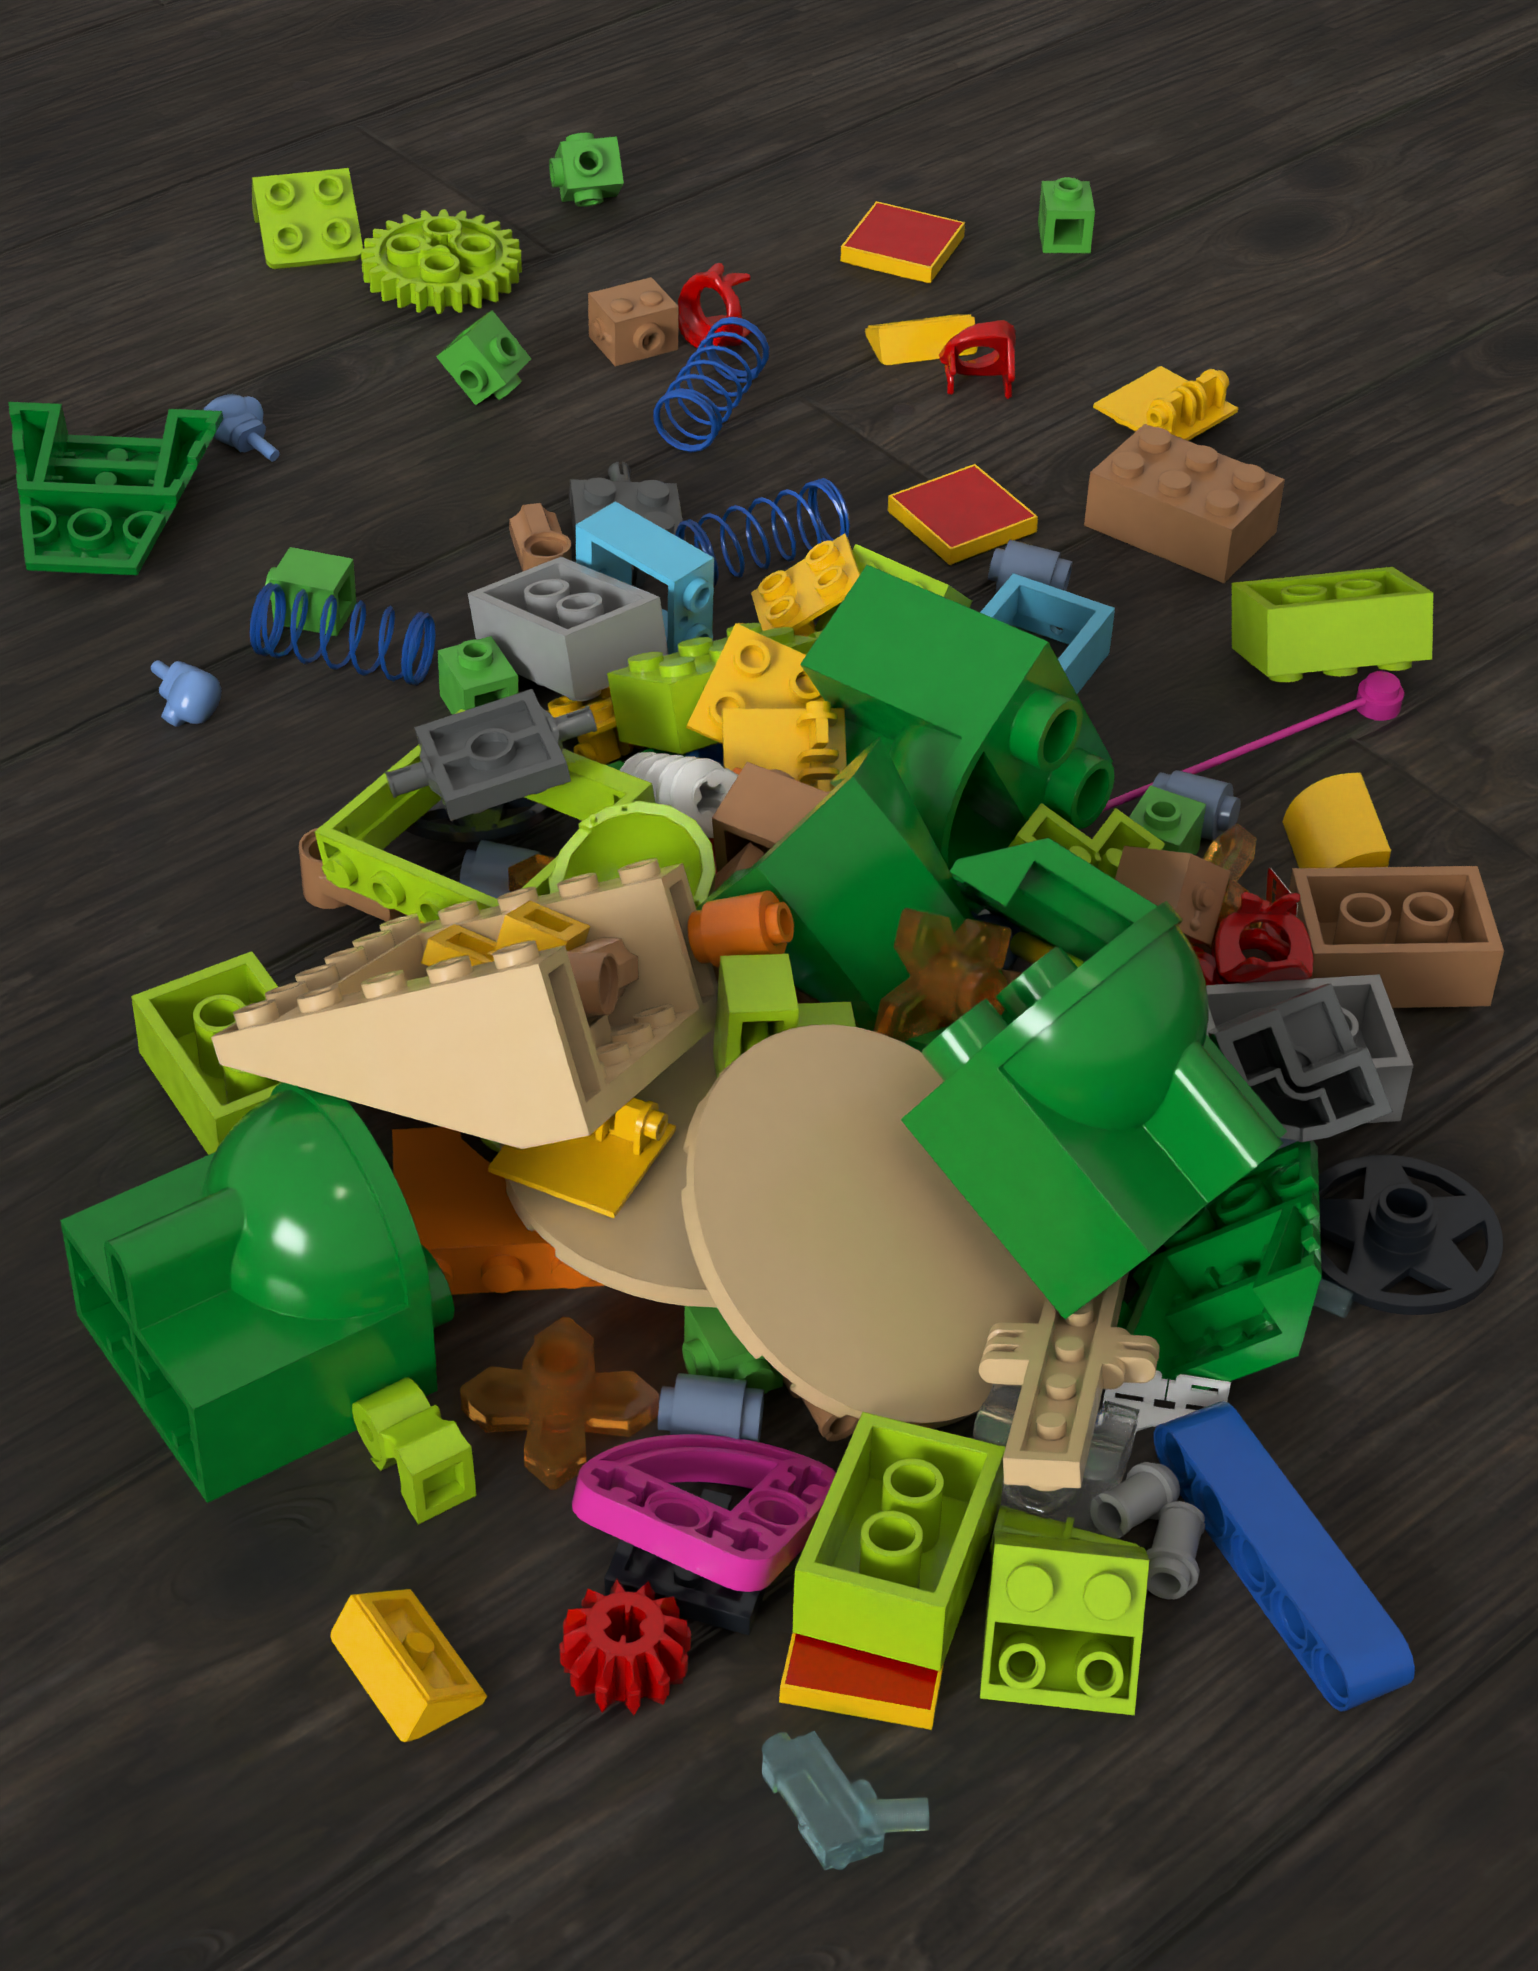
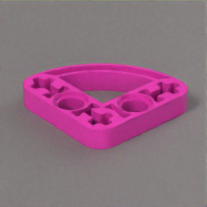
[572,1434,836,1592]

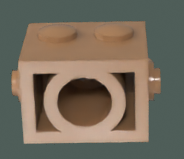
[588,277,679,366]
[1115,846,1231,945]

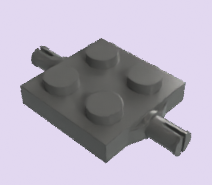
[569,462,686,588]
[385,689,597,821]

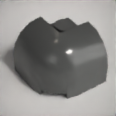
[1208,984,1393,1142]

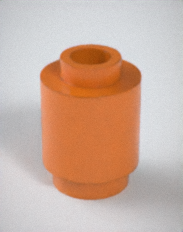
[688,891,794,968]

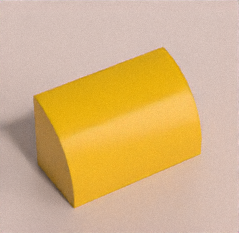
[1283,772,1391,868]

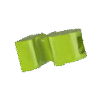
[352,1378,477,1525]

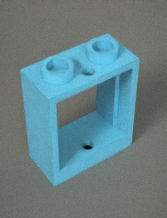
[575,501,714,655]
[980,573,1115,694]

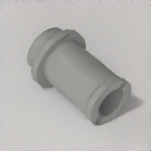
[1090,1462,1180,1539]
[1146,1501,1205,1599]

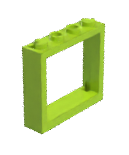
[315,709,655,923]

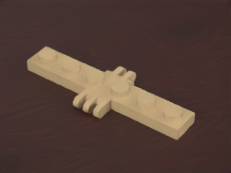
[979,1272,1160,1491]

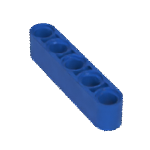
[1154,1400,1415,1711]

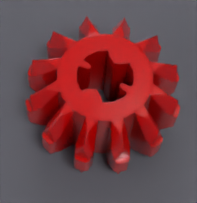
[559,1578,691,1716]

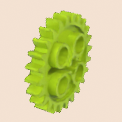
[361,209,522,314]

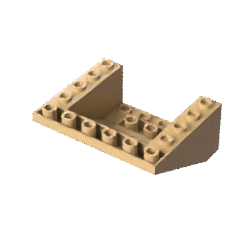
[211,858,718,1149]

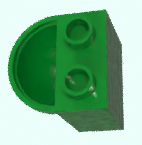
[800,565,1114,915]
[901,901,1287,1319]
[60,1082,454,1503]

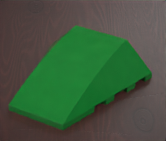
[8,402,223,575]
[696,738,1004,1042]
[949,838,1157,962]
[1117,1140,1322,1397]

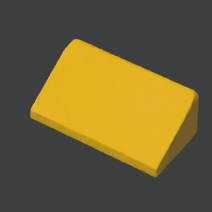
[865,314,978,365]
[330,1589,487,1742]

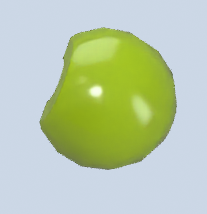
[548,801,716,908]

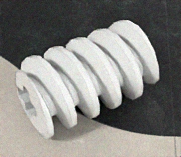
[620,752,739,838]

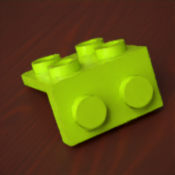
[252,168,363,269]

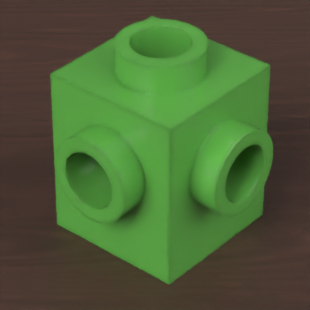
[549,133,624,207]
[436,310,531,405]

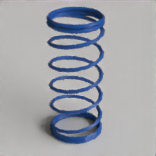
[653,317,769,452]
[675,478,850,586]
[249,582,436,686]

